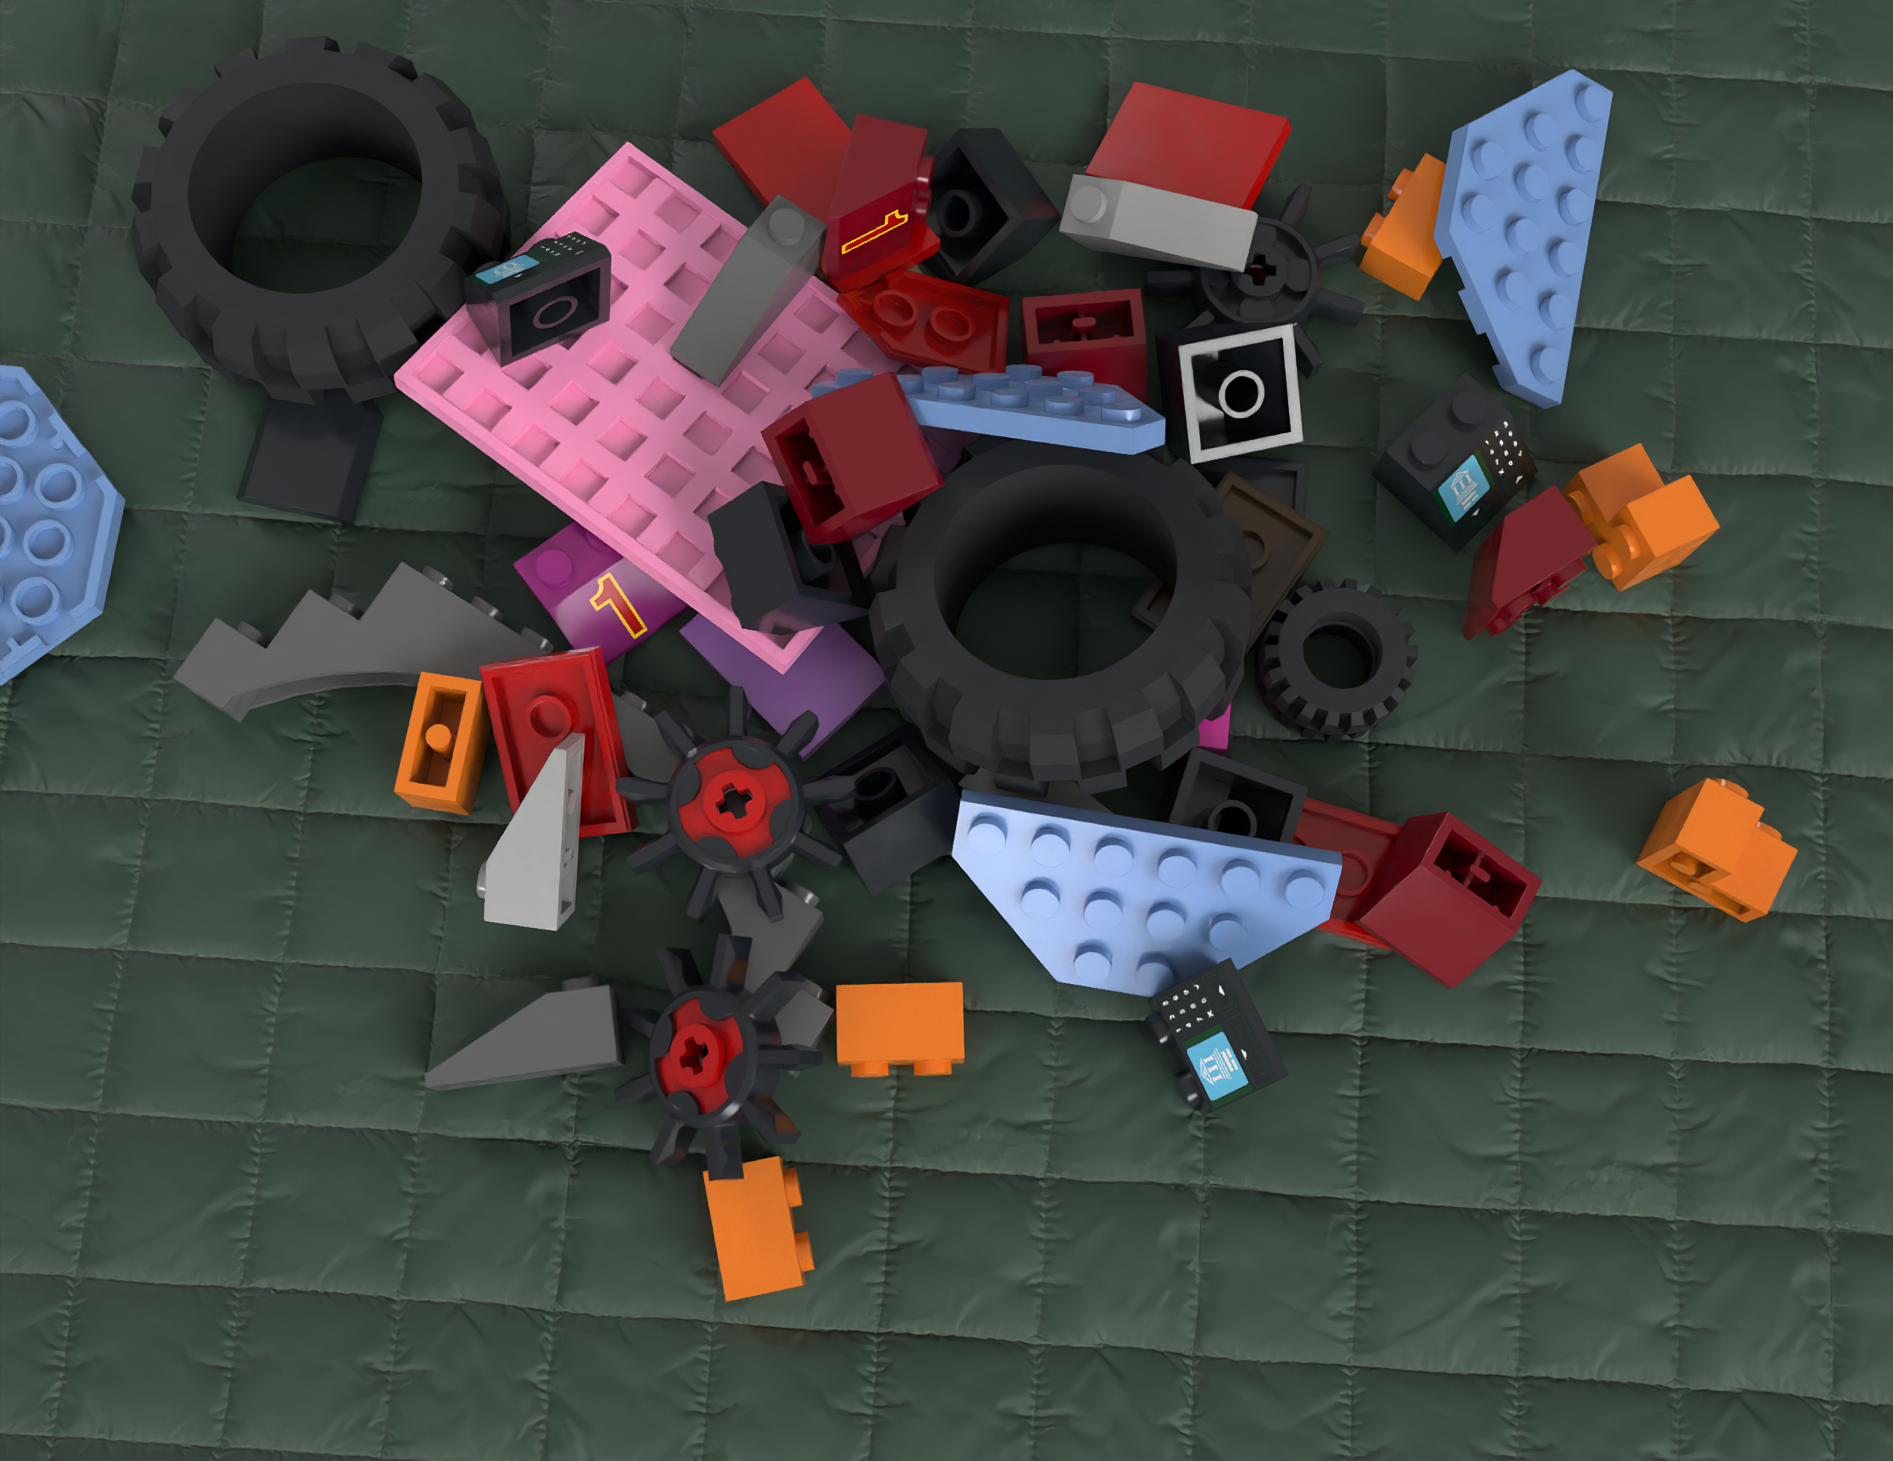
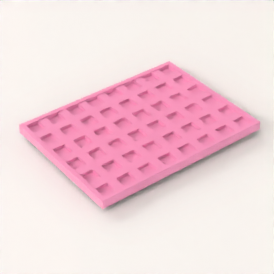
[394,141,987,675]

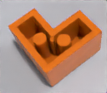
[1562,443,1720,592]
[1635,778,1798,923]

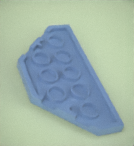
[1433,69,1613,409]
[812,364,1166,455]
[0,365,126,686]
[952,789,1343,998]

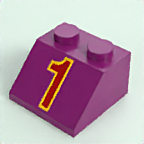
[513,521,690,667]

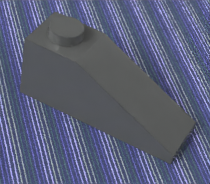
[670,194,827,387]
[424,977,625,1091]

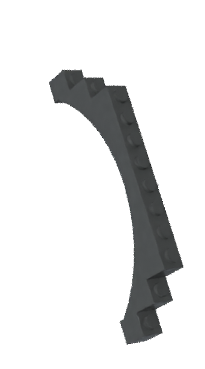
[172,561,836,1079]

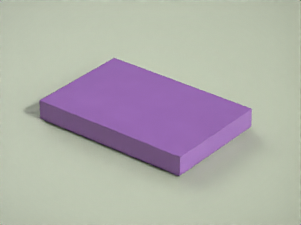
[679,613,887,762]

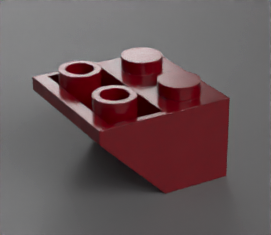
[1019,288,1148,406]
[760,372,945,545]
[1462,485,1598,641]
[1353,812,1542,988]

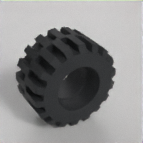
[1254,578,1418,742]

